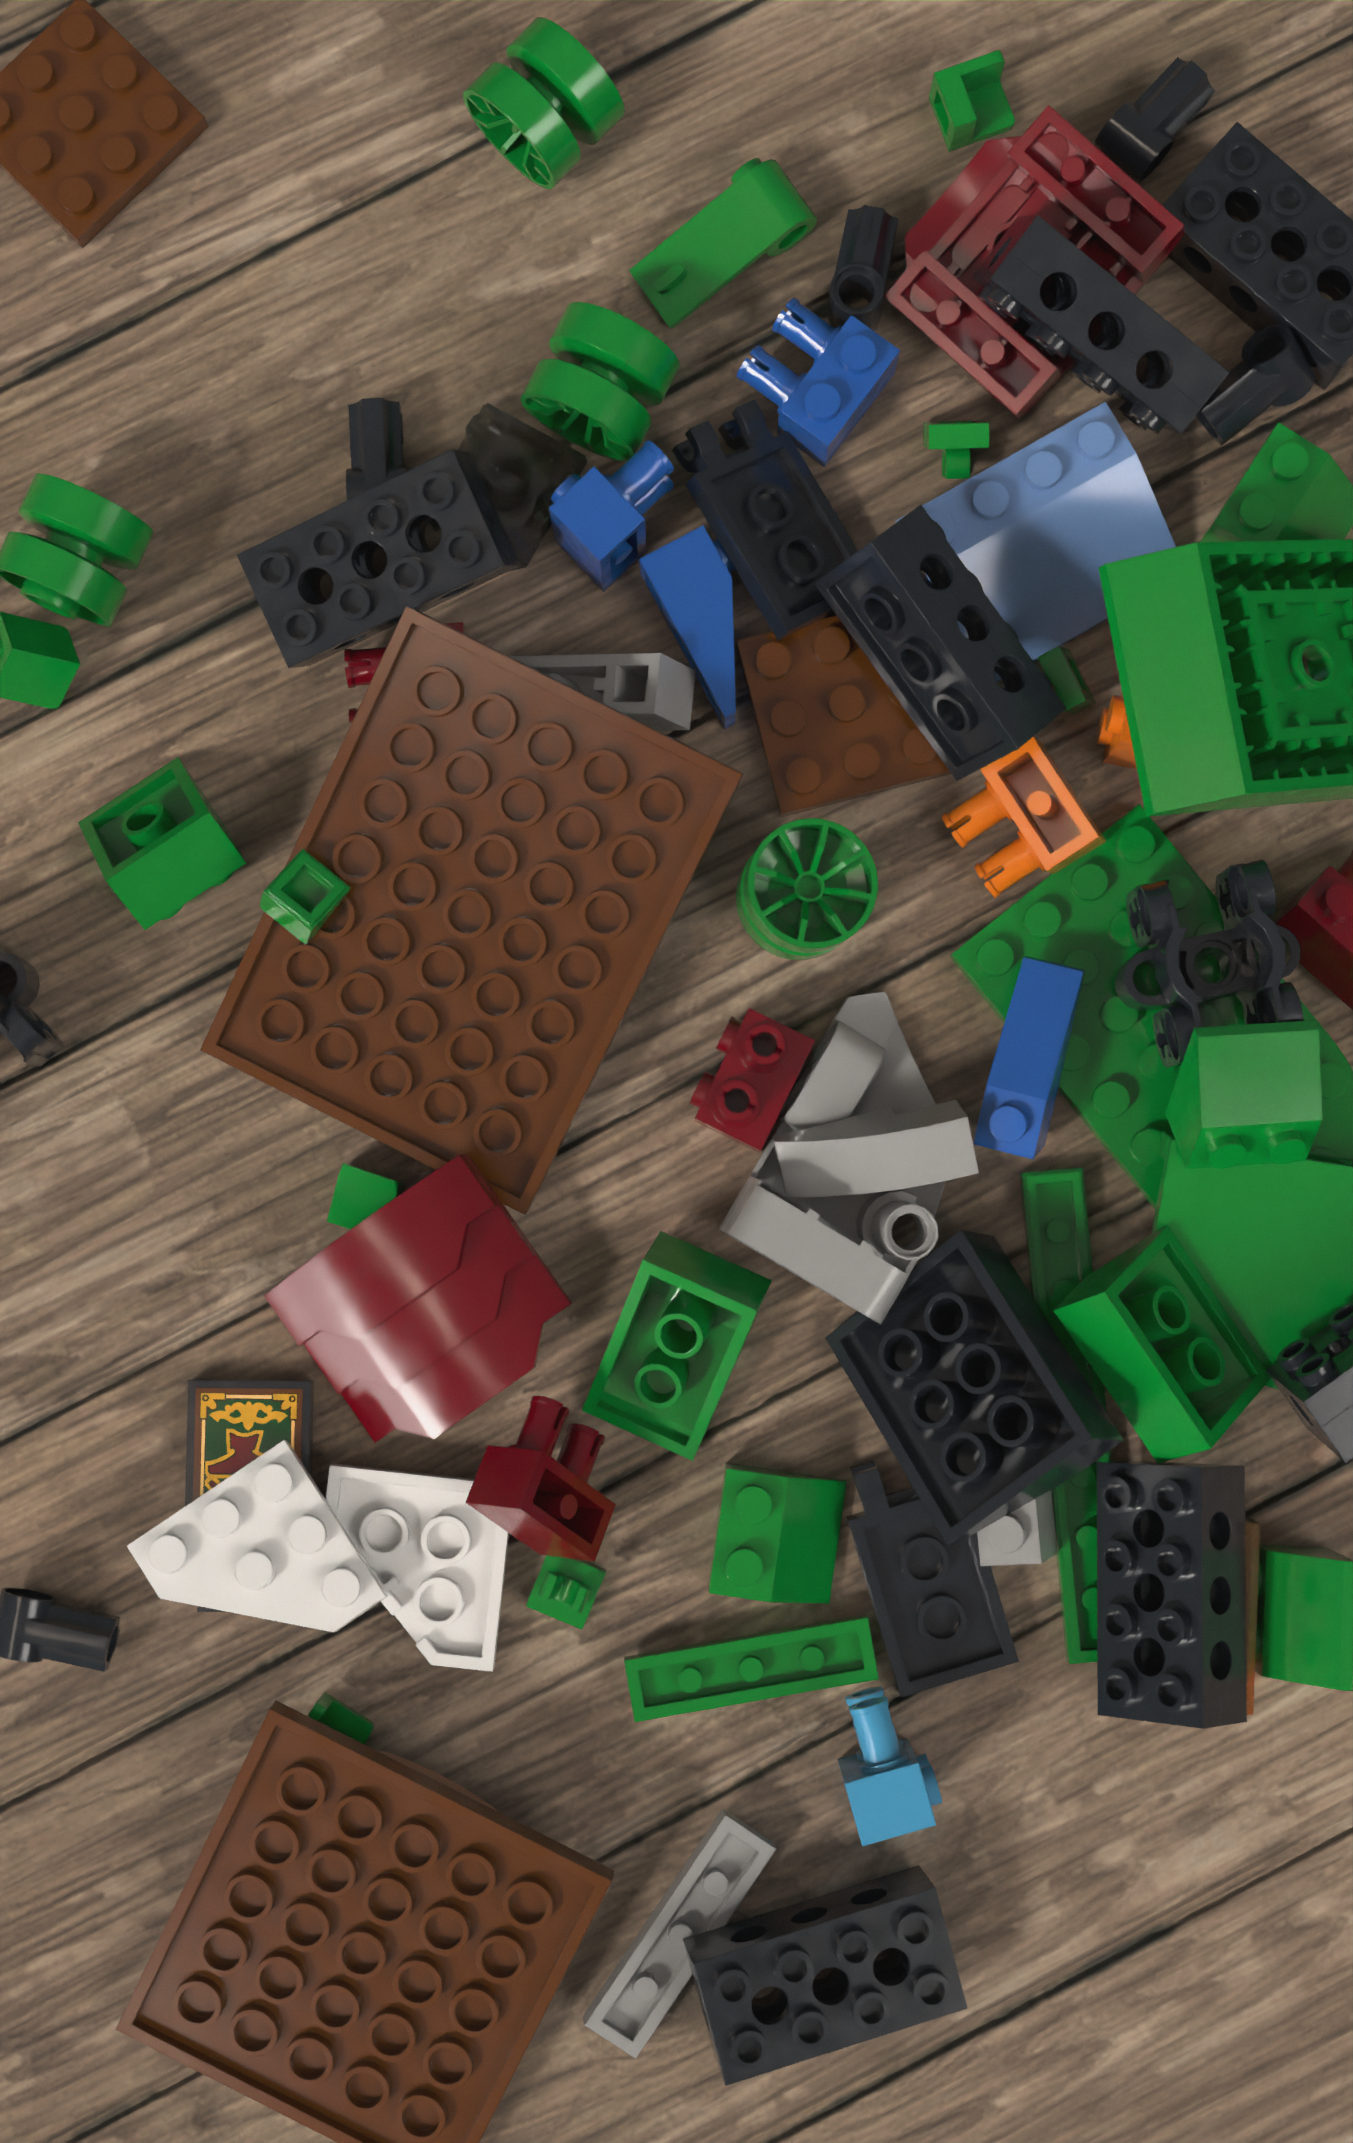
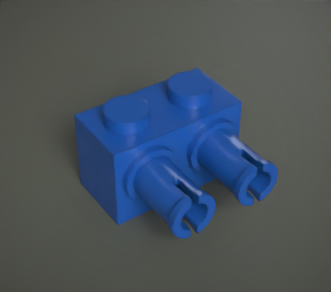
[736,297,900,467]
[549,440,674,592]

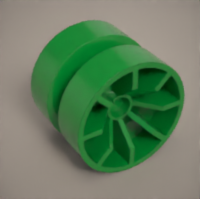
[463,17,625,189]
[520,302,680,461]
[0,473,154,627]
[736,818,878,960]

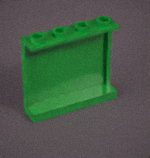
[1152,1131,1353,1390]

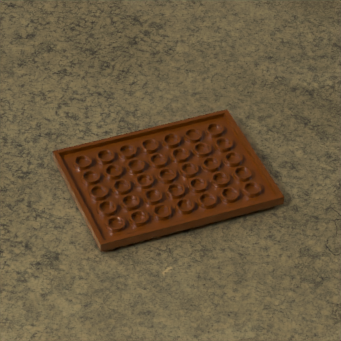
[200,606,744,1215]

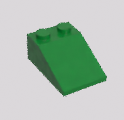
[582,1231,772,1461]

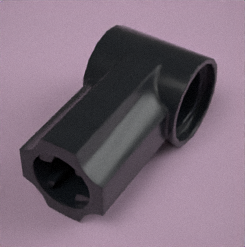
[1095,57,1215,183]
[828,205,899,331]
[1195,324,1315,446]
[346,398,409,500]
[0,1587,120,1672]

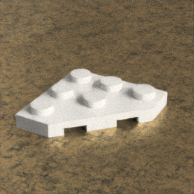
[127,1440,388,1632]
[326,1464,509,1672]

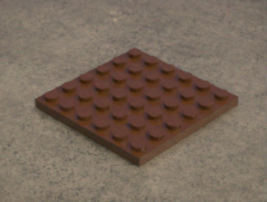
[116,1700,615,2143]

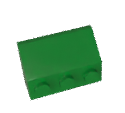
[1053,1225,1271,1464]

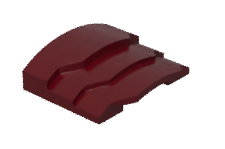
[884,105,1185,421]
[264,1153,572,1443]

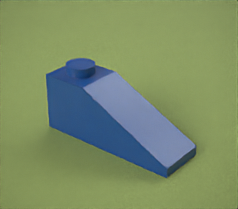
[639,525,736,730]
[973,956,1085,1159]

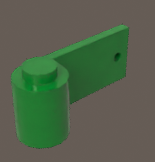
[629,158,817,329]

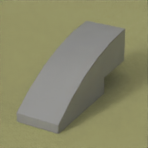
[773,1100,979,1197]

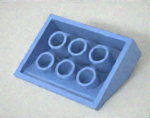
[895,402,1176,683]

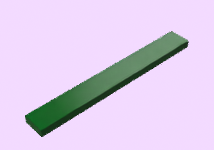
[1020,1168,1112,1664]

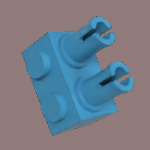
[837,1686,942,1846]

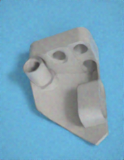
[719,992,946,1324]

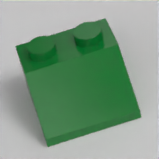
[1200,422,1353,542]
[78,757,246,930]
[1165,1020,1322,1169]
[708,1463,847,1604]
[1245,1544,1353,1691]

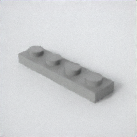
[583,1808,776,2059]

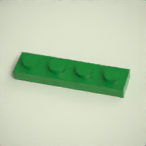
[624,1614,879,1722]

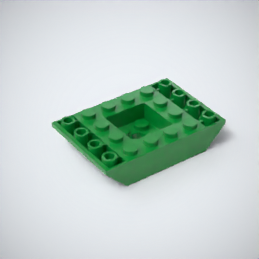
[1098,539,1353,817]

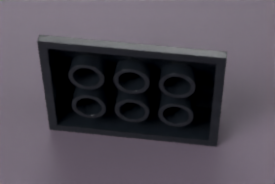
[825,1230,1123,1546]

